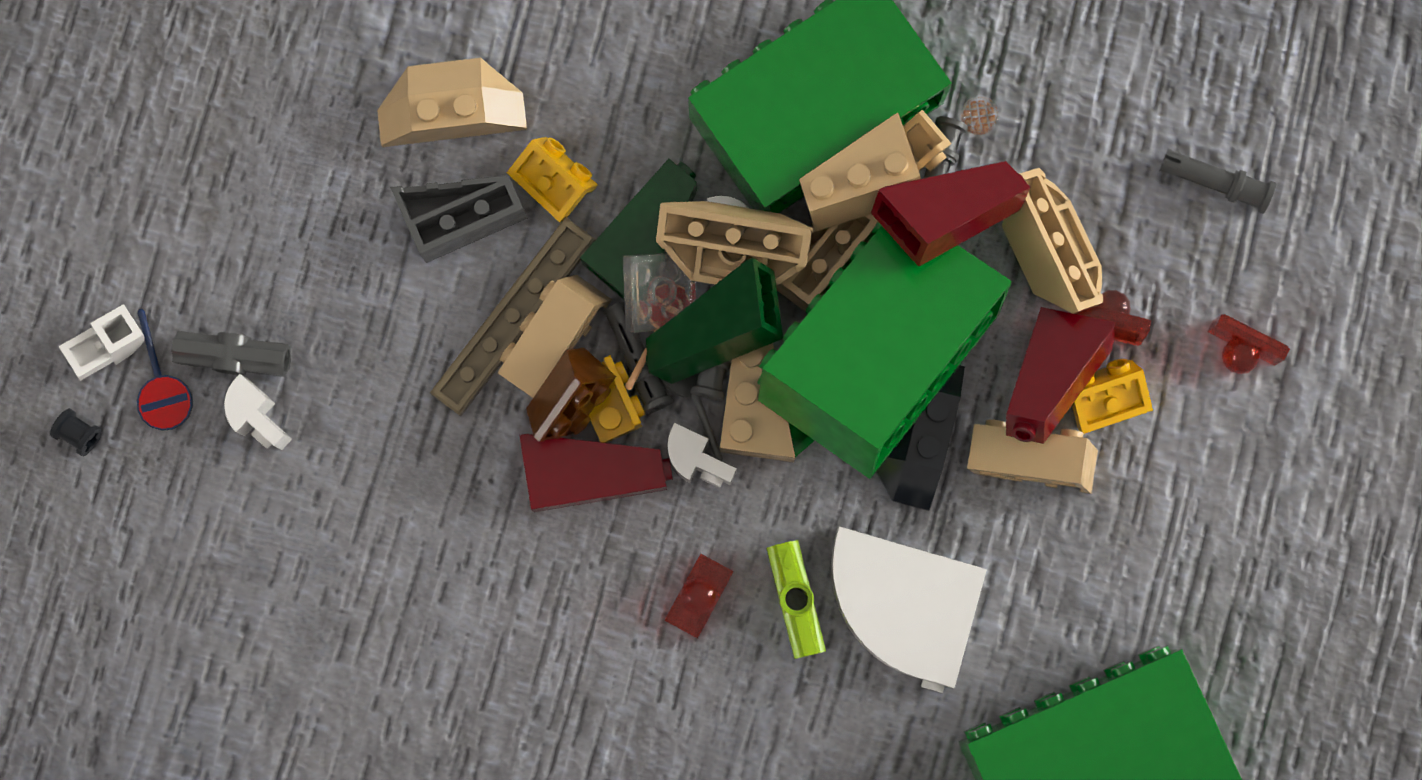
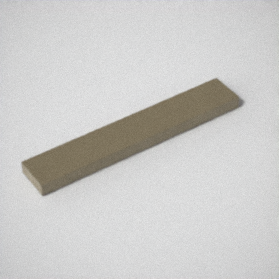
[430,217,595,416]

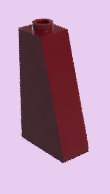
[871,161,1031,267]
[1006,307,1115,444]
[519,434,673,513]

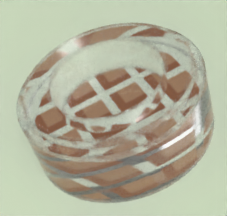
[961,96,999,135]

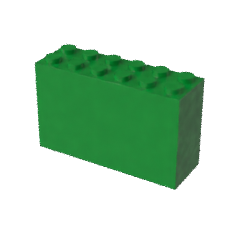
[688,0,952,213]
[757,222,1012,479]
[958,645,1242,780]

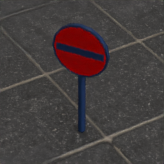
[137,309,193,431]

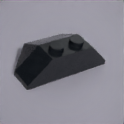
[876,365,965,511]

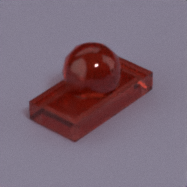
[1074,290,1152,346]
[1207,314,1290,374]
[664,553,734,639]

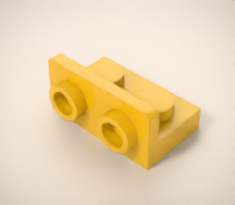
[506,137,598,222]
[589,355,645,443]
[1072,359,1153,434]

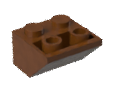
[526,348,616,442]

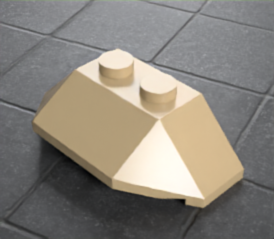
[377,58,527,147]
[1002,168,1103,314]
[656,201,812,286]

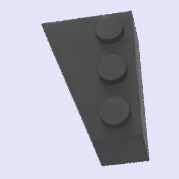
[390,175,528,263]

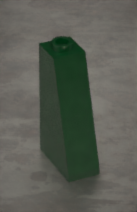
[580,158,697,312]
[646,258,783,384]

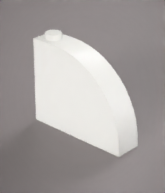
[831,527,987,693]

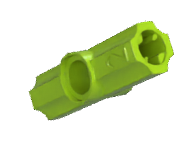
[766,540,826,659]

